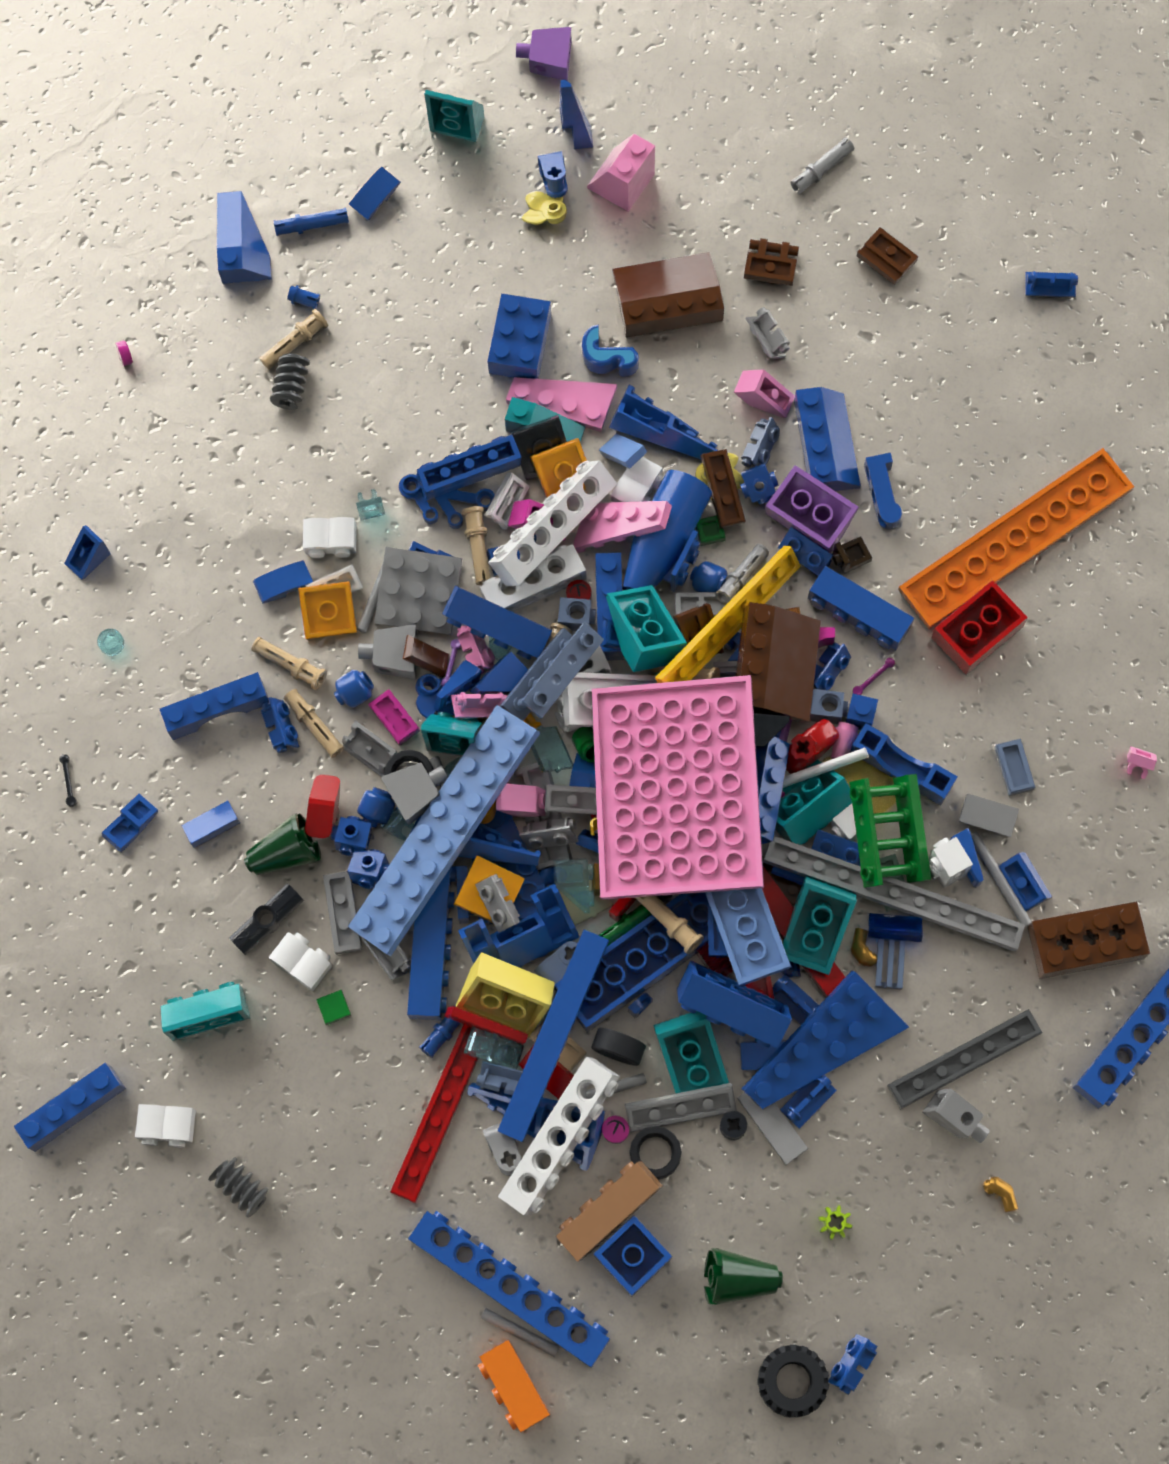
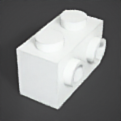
[928,837,973,888]

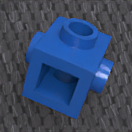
[740,463,779,505]
[331,816,372,856]
[347,848,390,889]

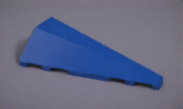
[559,80,593,149]
[609,384,718,459]
[409,815,541,866]
[467,1082,605,1171]

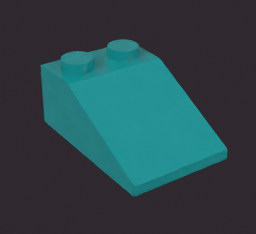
[424,90,484,142]
[606,585,687,672]
[421,712,483,756]
[782,876,857,975]
[653,1011,729,1094]

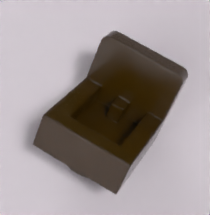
[832,536,872,574]

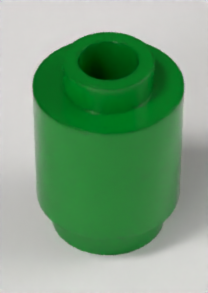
[572,727,595,763]

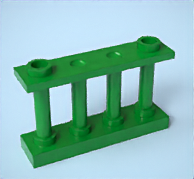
[849,774,931,888]

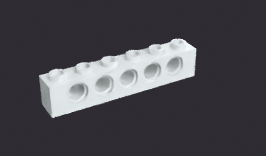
[488,460,617,586]
[498,1057,620,1216]

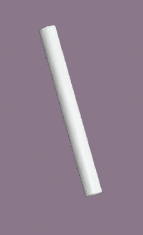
[782,748,869,788]

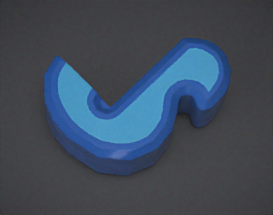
[582,324,639,377]

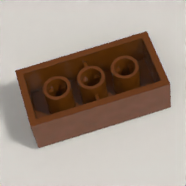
[1027,901,1150,979]

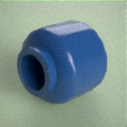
[690,561,728,592]
[334,670,374,708]
[357,787,395,828]

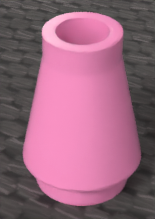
[831,722,859,759]

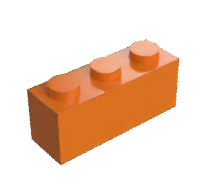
[478,1340,550,1433]

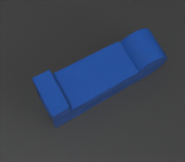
[864,452,902,529]

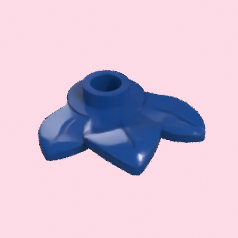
[415,674,455,719]

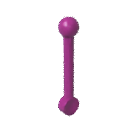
[852,658,895,695]

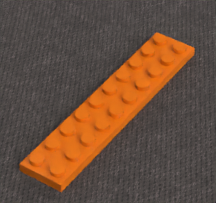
[898,448,1135,629]

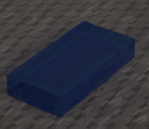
[868,913,923,942]

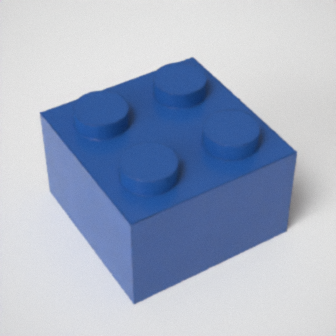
[594,1216,672,1297]

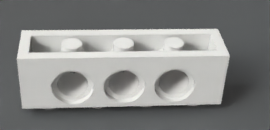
[480,544,586,612]

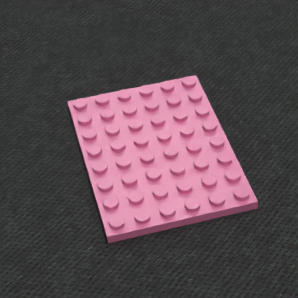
[592,675,764,900]

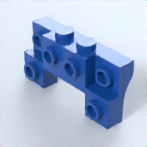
[458,884,580,968]

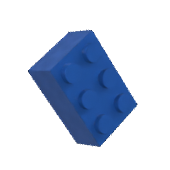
[487,293,551,379]

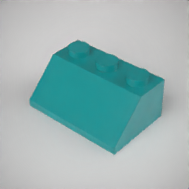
[775,759,852,845]
[161,982,251,1041]

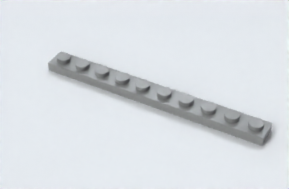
[763,836,1025,952]

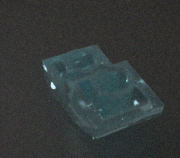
[464,1027,524,1070]

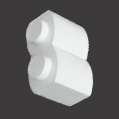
[611,457,664,502]
[303,517,357,558]
[269,932,332,992]
[135,1104,196,1148]

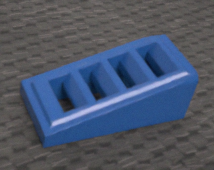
[434,660,482,711]
[950,828,984,888]

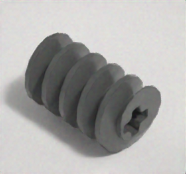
[270,354,310,410]
[208,1157,268,1218]

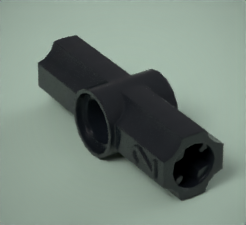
[229,883,304,955]

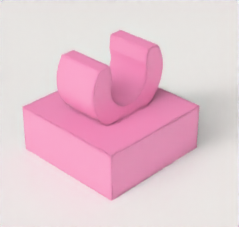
[1127,746,1157,779]

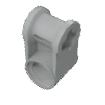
[483,1123,522,1176]

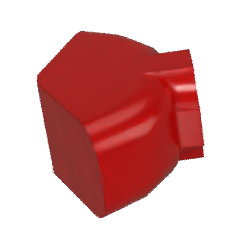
[786,719,839,774]
[305,775,340,839]

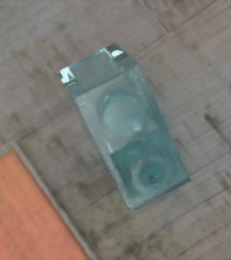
[553,858,594,913]

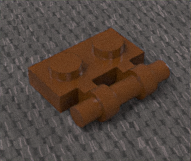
[744,238,799,286]

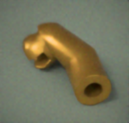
[851,928,877,967]
[983,1177,1019,1213]

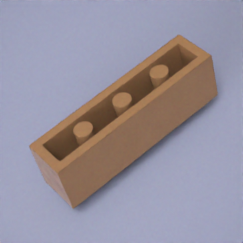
[556,1161,663,1262]

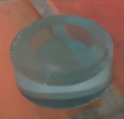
[97,628,125,656]

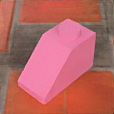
[734,369,795,418]
[496,784,546,817]

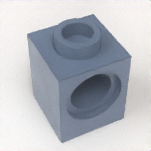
[558,597,596,631]
[810,689,848,724]

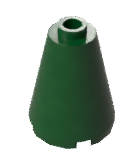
[244,813,321,875]
[704,1248,783,1305]

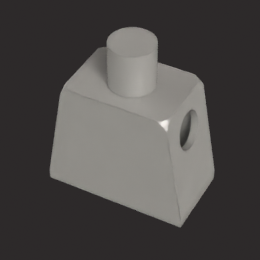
[358,625,418,679]
[381,763,448,825]
[922,1088,990,1143]

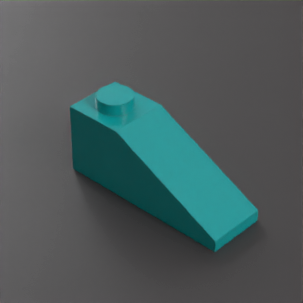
[505,397,585,443]

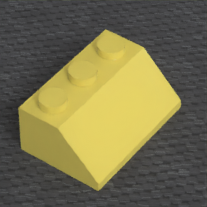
[456,952,555,1037]

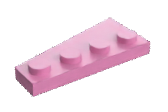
[506,377,617,432]
[573,501,672,553]

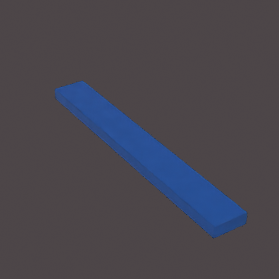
[497,930,609,1142]

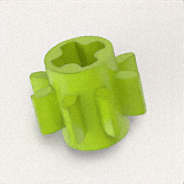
[818,1205,852,1240]

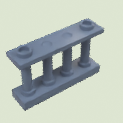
[500,622,604,721]

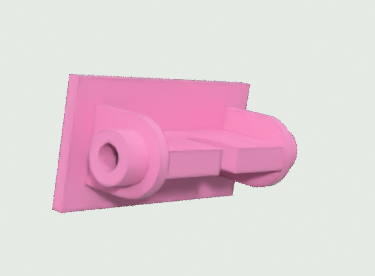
[457,625,495,675]
[451,692,507,718]

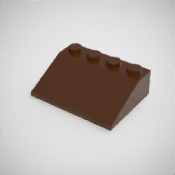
[612,252,724,338]
[736,602,821,722]

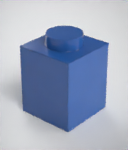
[846,694,878,730]

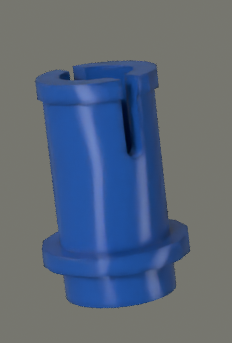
[287,285,320,309]

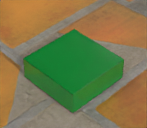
[696,515,726,546]
[316,990,351,1025]

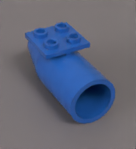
[622,470,712,593]

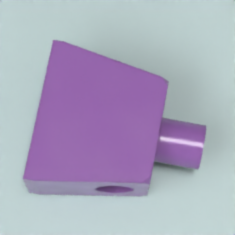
[516,27,572,81]

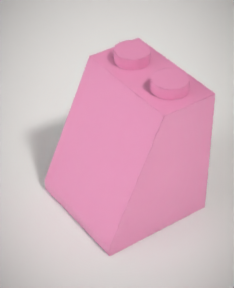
[587,134,655,212]

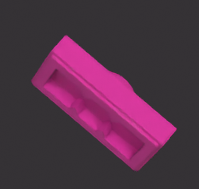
[368,689,420,746]

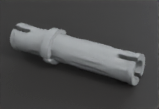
[791,138,855,194]
[715,544,769,604]

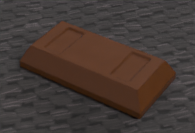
[403,635,449,678]

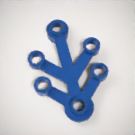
[399,474,495,529]

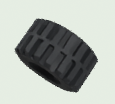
[757,1345,829,1418]

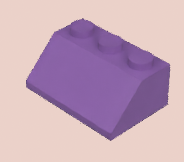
[766,465,859,553]

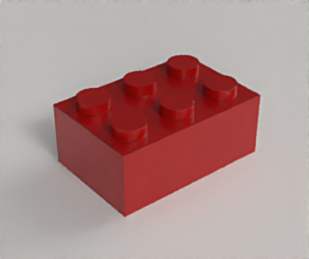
[931,580,1028,675]

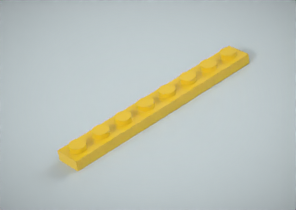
[655,545,801,683]

